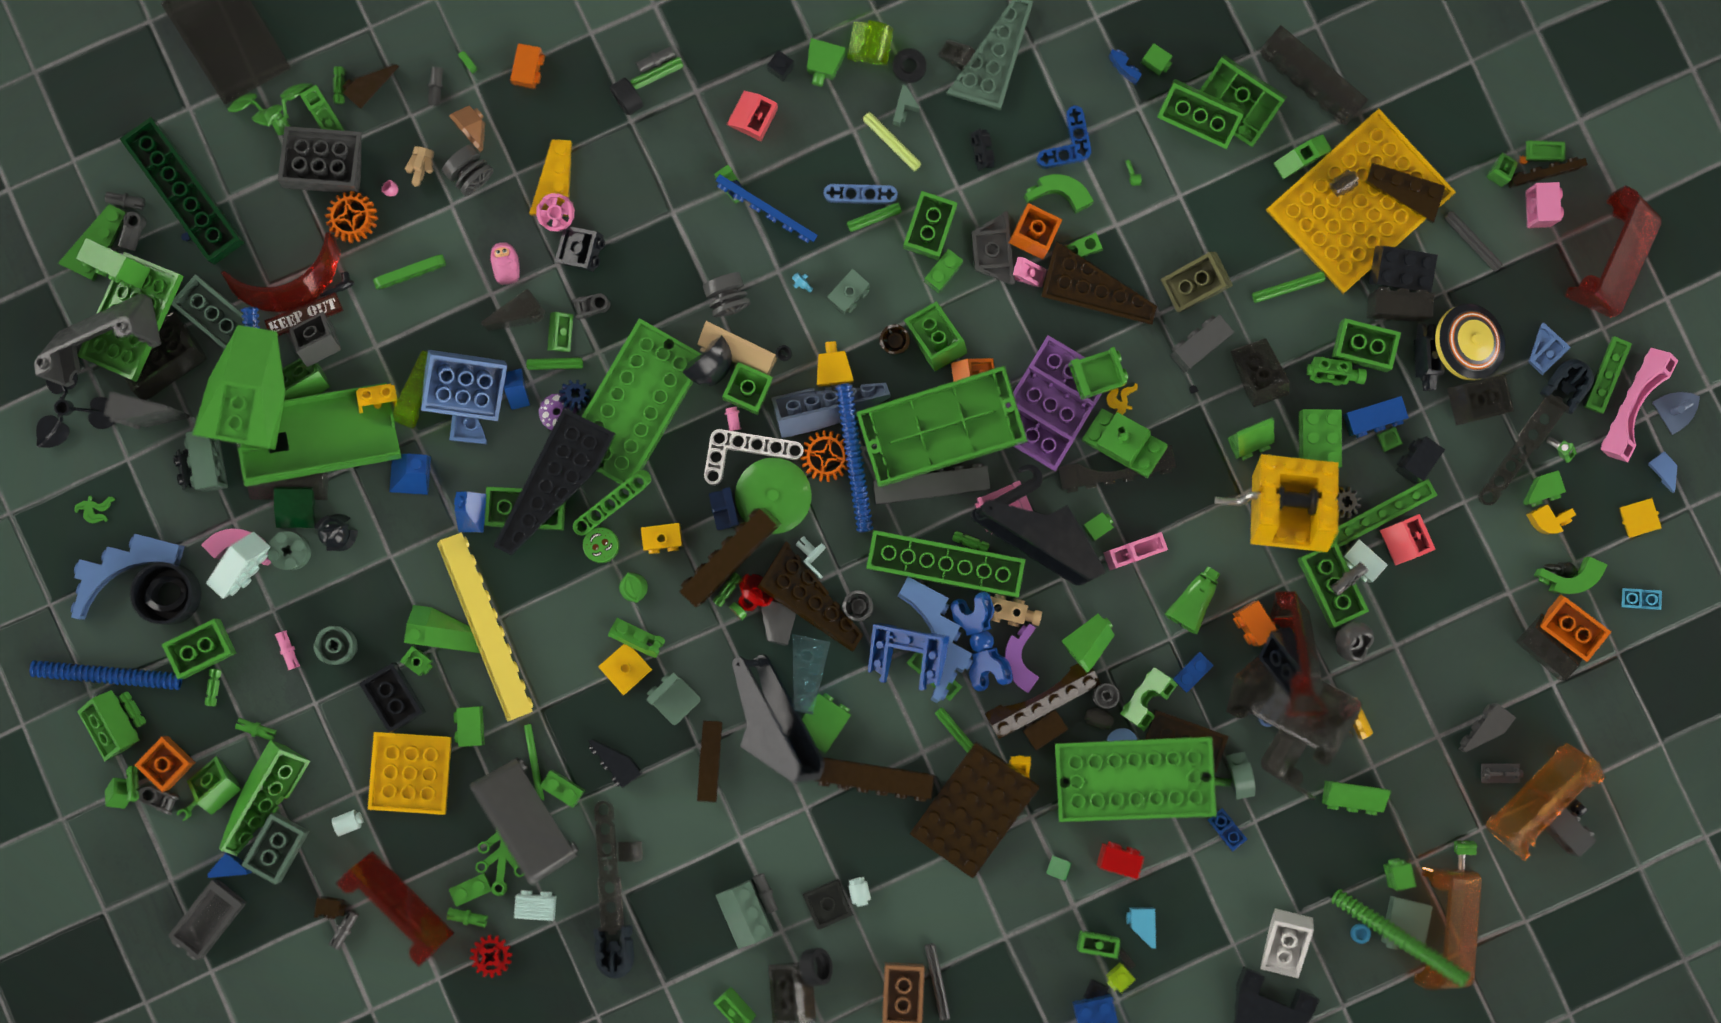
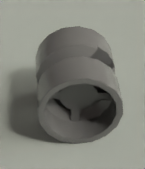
[1092,683,1120,709]

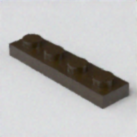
[1508,157,1588,188]

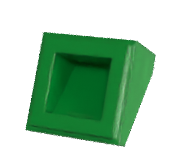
[1046,855,1071,881]

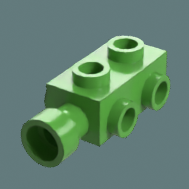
[1307,357,1367,386]

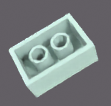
[206,531,270,599]

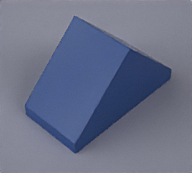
[504,369,531,410]
[208,853,252,878]

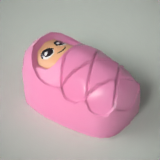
[490,242,520,285]

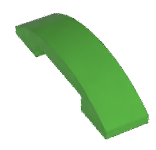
[300,85,345,131]

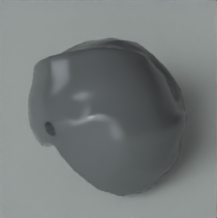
[1335,621,1374,662]

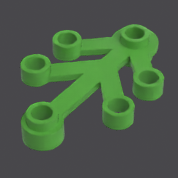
[475,830,524,896]

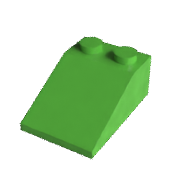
[904,301,967,372]
[1227,418,1275,460]

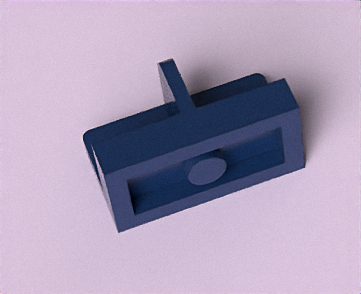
[709,487,739,531]

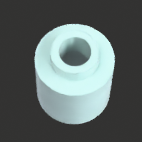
[848,877,871,907]

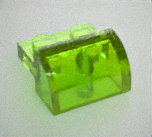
[847,20,894,65]

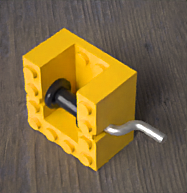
[1214,454,1338,552]

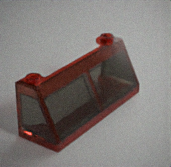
[1270,591,1327,717]

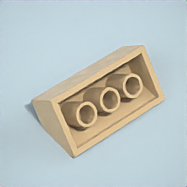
[697,321,777,375]

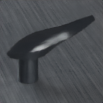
[320,272,354,297]

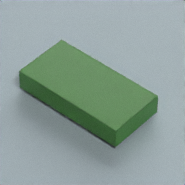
[1526,140,1565,162]

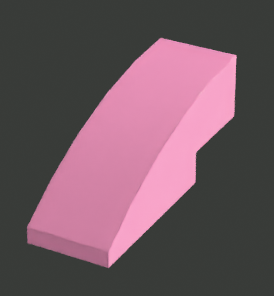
[1103,532,1168,570]

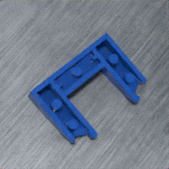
[868,623,949,691]

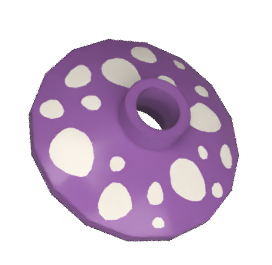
[539,394,577,430]

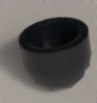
[776,345,792,361]
[1571,799,1588,817]

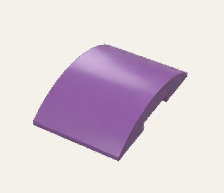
[1006,335,1102,471]

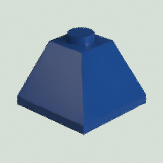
[389,454,431,495]
[454,492,486,533]

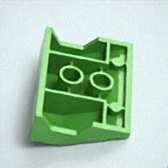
[1200,55,1287,147]

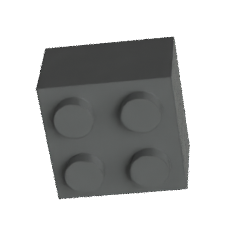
[289,312,341,367]

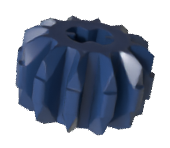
[558,379,591,412]

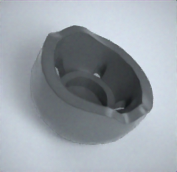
[843,590,874,621]

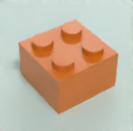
[1009,203,1063,260]
[1233,600,1277,646]
[135,736,196,792]

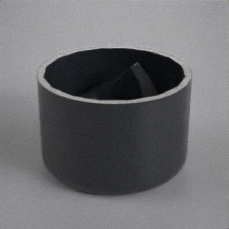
[130,563,201,625]

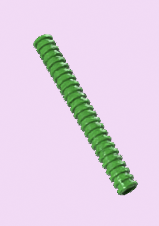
[1331,889,1470,988]

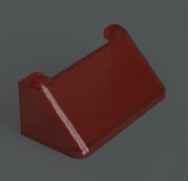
[1564,185,1662,317]

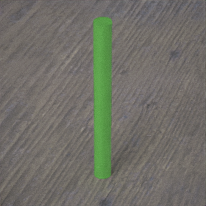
[524,724,545,801]

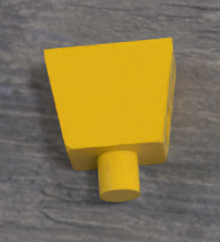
[817,341,853,387]

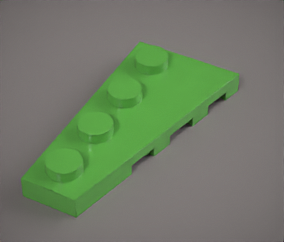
[58,204,127,281]

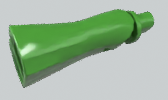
[1164,566,1220,634]

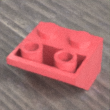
[727,91,778,142]
[1379,514,1435,566]

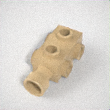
[991,594,1043,627]

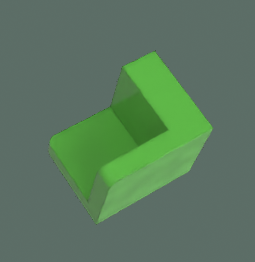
[105,777,129,809]

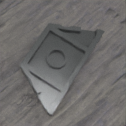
[971,211,1015,285]

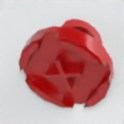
[738,574,774,611]

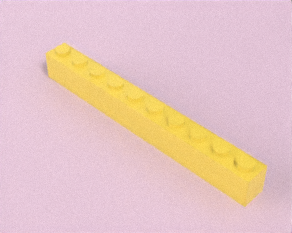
[437,532,533,722]

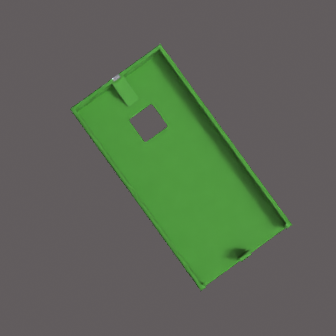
[237,383,401,487]

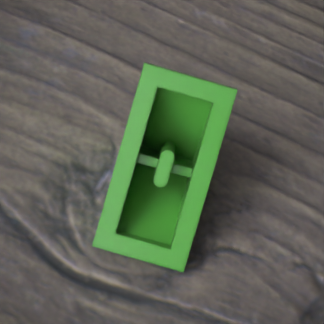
[1486,152,1518,187]

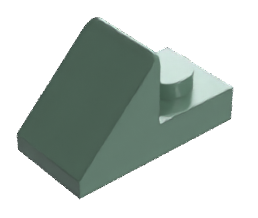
[893,85,920,127]

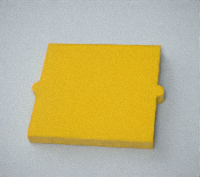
[1619,498,1662,538]

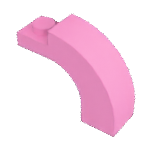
[201,529,271,566]

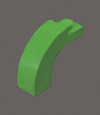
[1024,174,1094,214]
[1534,557,1607,594]

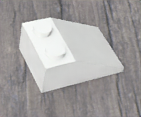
[1260,909,1314,978]

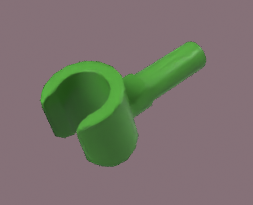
[1126,160,1142,186]
[177,800,197,821]

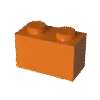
[510,43,545,89]

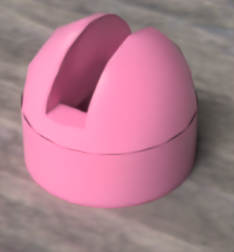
[381,180,398,197]

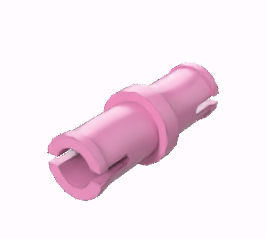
[275,630,300,670]

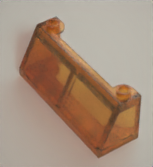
[1486,743,1605,861]

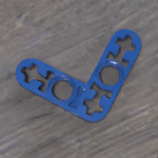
[1037,106,1091,168]

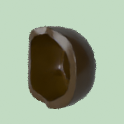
[879,324,910,355]

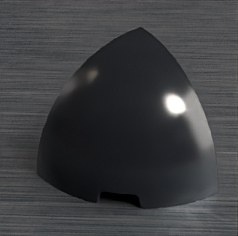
[682,335,732,386]

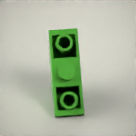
[1273,134,1332,179]

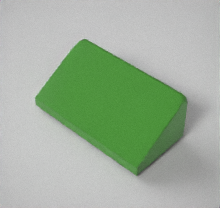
[547,312,573,352]
[713,987,756,1023]

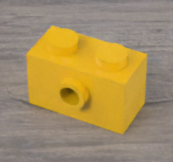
[641,523,683,554]

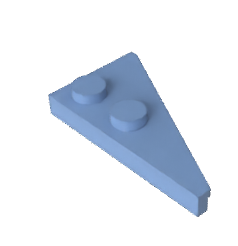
[449,415,488,445]

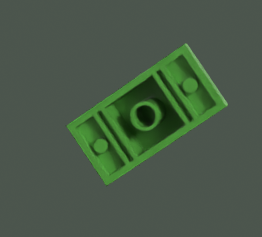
[1082,408,1168,478]

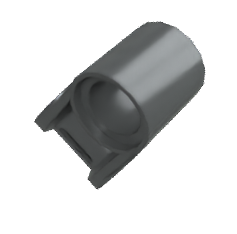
[572,293,610,319]
[139,785,180,815]

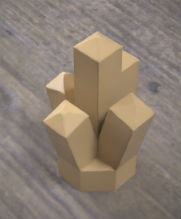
[405,147,434,187]

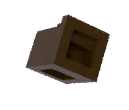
[314,896,346,919]

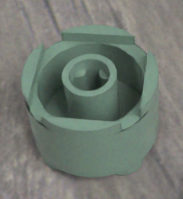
[267,531,311,571]
[314,626,358,665]

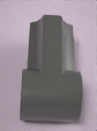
[118,212,146,251]

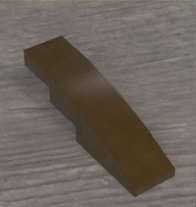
[697,721,723,803]

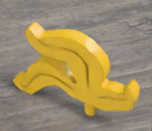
[1106,383,1138,415]

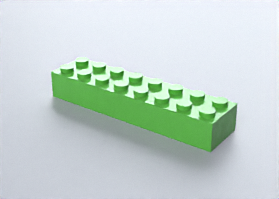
[866,530,1026,598]

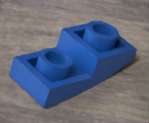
[1109,49,1142,85]
[1207,808,1247,852]

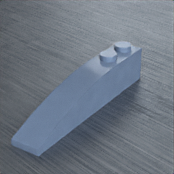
[771,383,891,438]

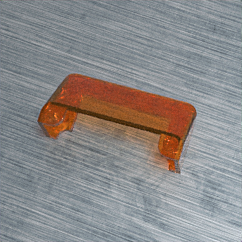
[1414,866,1482,990]

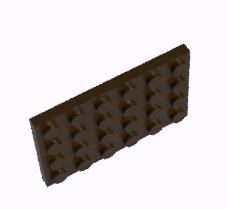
[910,741,1040,879]

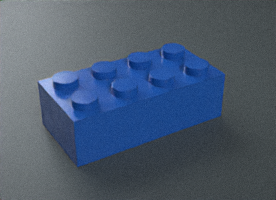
[1072,994,1118,1023]

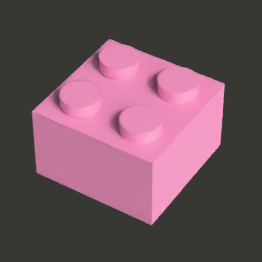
[1526,182,1564,228]

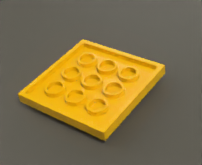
[368,732,452,815]

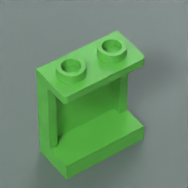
[1068,347,1128,400]
[802,692,851,754]

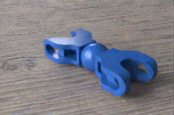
[951,592,1013,691]

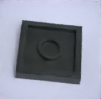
[802,879,853,930]

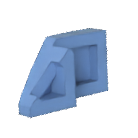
[1649,451,1677,493]

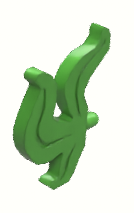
[75,496,116,524]

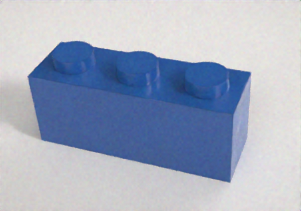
[1343,396,1409,438]

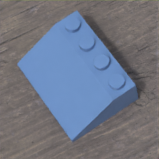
[421,350,507,421]

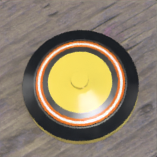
[1435,304,1505,380]

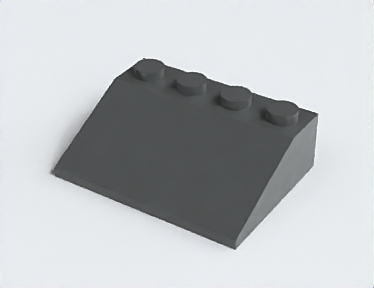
[278,126,362,194]
[104,392,190,429]

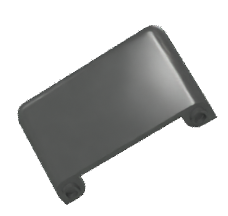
[35,294,161,387]
[470,757,579,885]

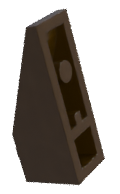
[342,64,399,109]

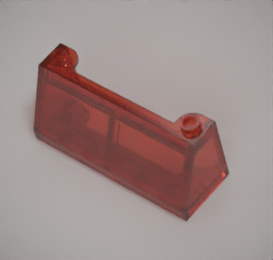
[336,851,455,966]

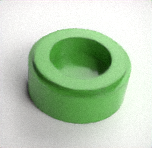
[729,602,747,620]

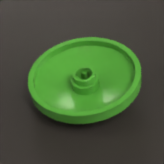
[735,458,812,534]

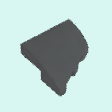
[761,602,796,646]

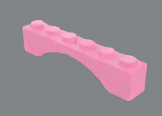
[1601,348,1678,462]

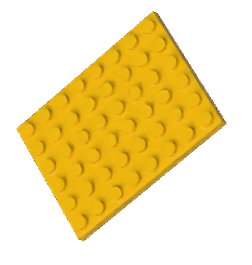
[1266,109,1456,294]

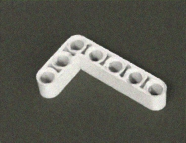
[704,429,804,486]

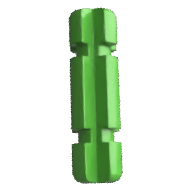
[333,66,345,104]
[952,531,990,552]
[713,573,742,607]
[205,668,221,706]
[119,692,146,728]
[126,766,139,802]

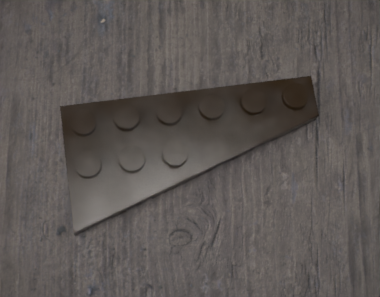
[1041,241,1157,325]
[757,541,863,651]

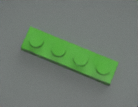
[1584,336,1632,414]

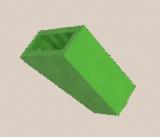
[1062,614,1115,673]

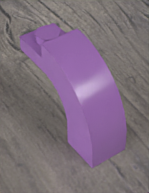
[1004,623,1039,693]

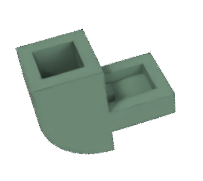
[1226,752,1255,800]

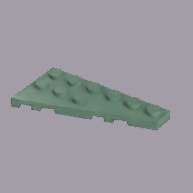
[946,0,1033,110]

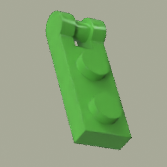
[608,618,665,658]

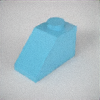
[1126,907,1156,948]

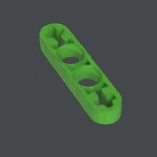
[373,255,446,290]

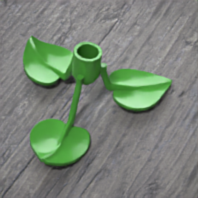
[227,83,313,135]

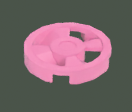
[536,193,575,232]

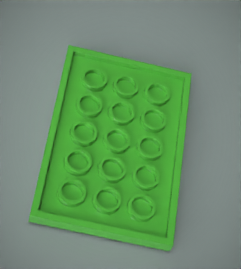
[78,252,184,382]

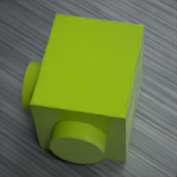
[1106,963,1135,993]

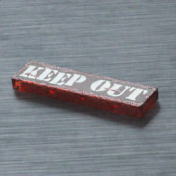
[264,292,344,337]

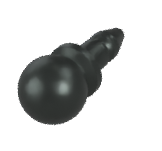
[1543,562,1576,577]

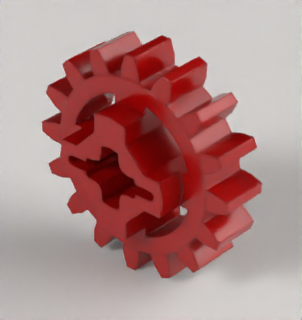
[469,934,513,978]

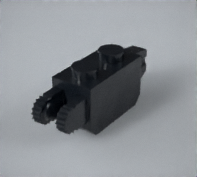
[1414,323,1445,392]

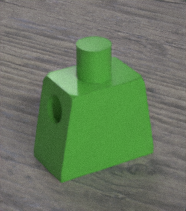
[807,38,846,87]

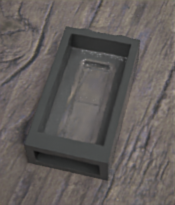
[168,879,247,960]

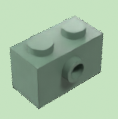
[827,269,870,315]

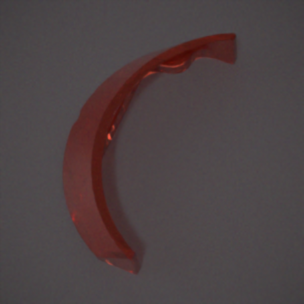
[221,232,340,312]

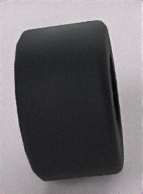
[610,77,643,115]

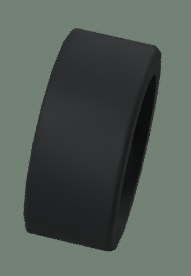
[799,948,833,986]

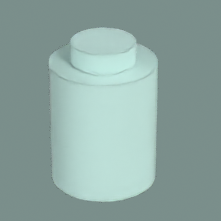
[332,810,364,836]

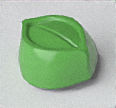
[619,572,648,603]

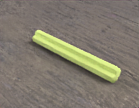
[863,112,921,171]

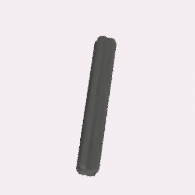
[1444,211,1503,271]
[925,943,950,1021]

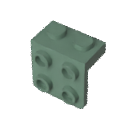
[646,672,701,725]

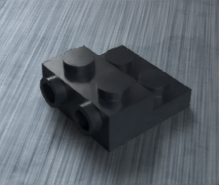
[554,226,605,272]

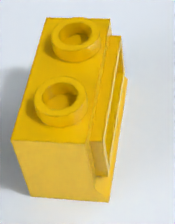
[356,383,398,414]

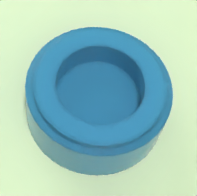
[1350,924,1371,944]

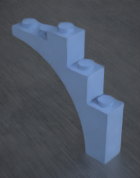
[71,534,185,620]
[897,577,973,703]

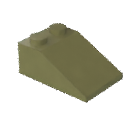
[1161,252,1233,313]

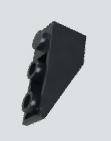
[588,739,643,788]

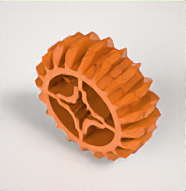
[325,191,378,243]
[800,430,849,482]

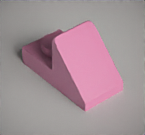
[1013,257,1047,288]

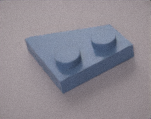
[1528,322,1571,375]

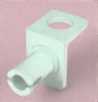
[796,536,826,579]

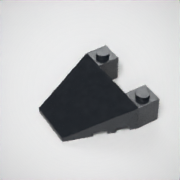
[1234,966,1320,1023]

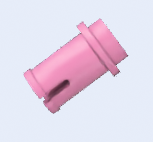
[724,407,741,431]

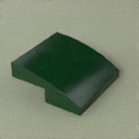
[274,487,316,528]

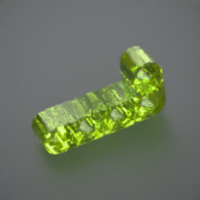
[393,350,428,429]

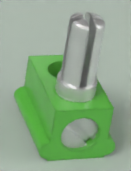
[1546,437,1576,463]
[1454,841,1477,870]

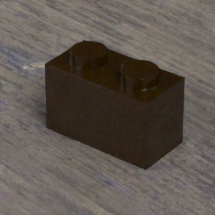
[1022,709,1068,750]

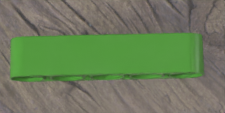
[573,470,651,535]

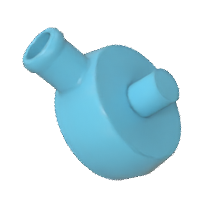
[792,272,813,293]

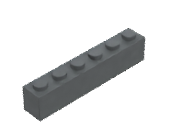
[873,463,990,505]

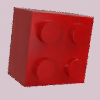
[1096,841,1144,879]

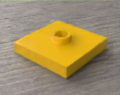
[598,644,653,695]

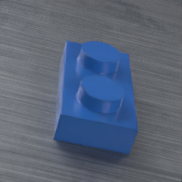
[1172,652,1214,693]

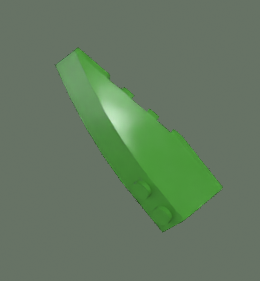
[219,740,310,856]

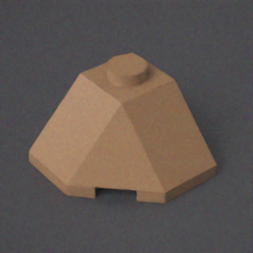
[449,106,485,152]

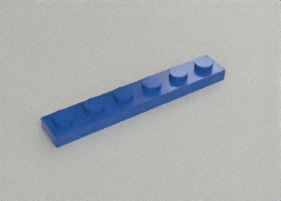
[715,174,818,243]

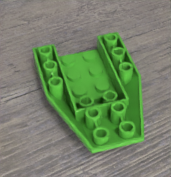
[192,325,286,449]

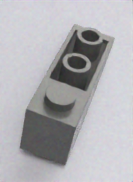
[1459,703,1516,752]

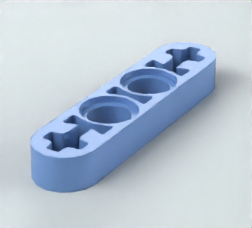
[824,184,898,204]

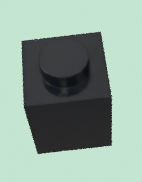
[767,50,794,82]

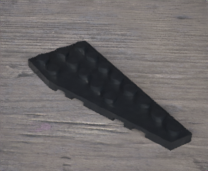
[493,408,616,556]

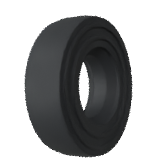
[892,48,926,83]

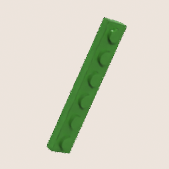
[1333,479,1437,547]

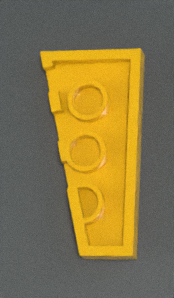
[529,140,572,217]

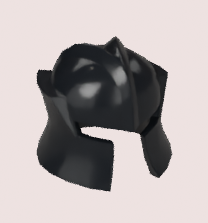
[314,514,358,551]

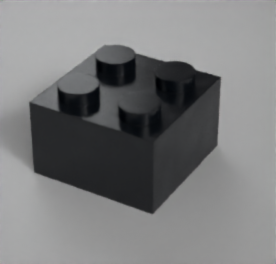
[1396,436,1445,484]

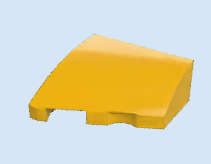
[1346,698,1373,740]

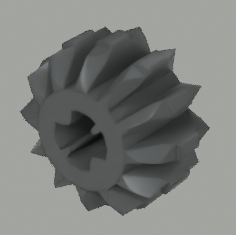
[1335,486,1362,518]

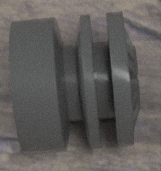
[442,145,494,196]
[703,272,751,317]

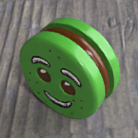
[583,527,620,563]

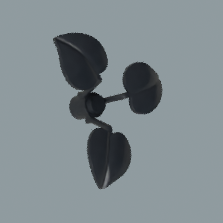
[36,373,116,448]

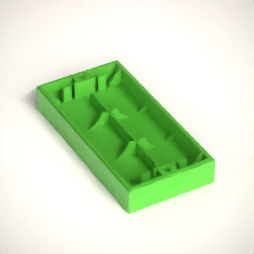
[582,318,701,484]
[856,366,1028,487]
[1055,737,1216,822]

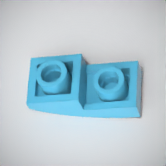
[1621,588,1662,610]

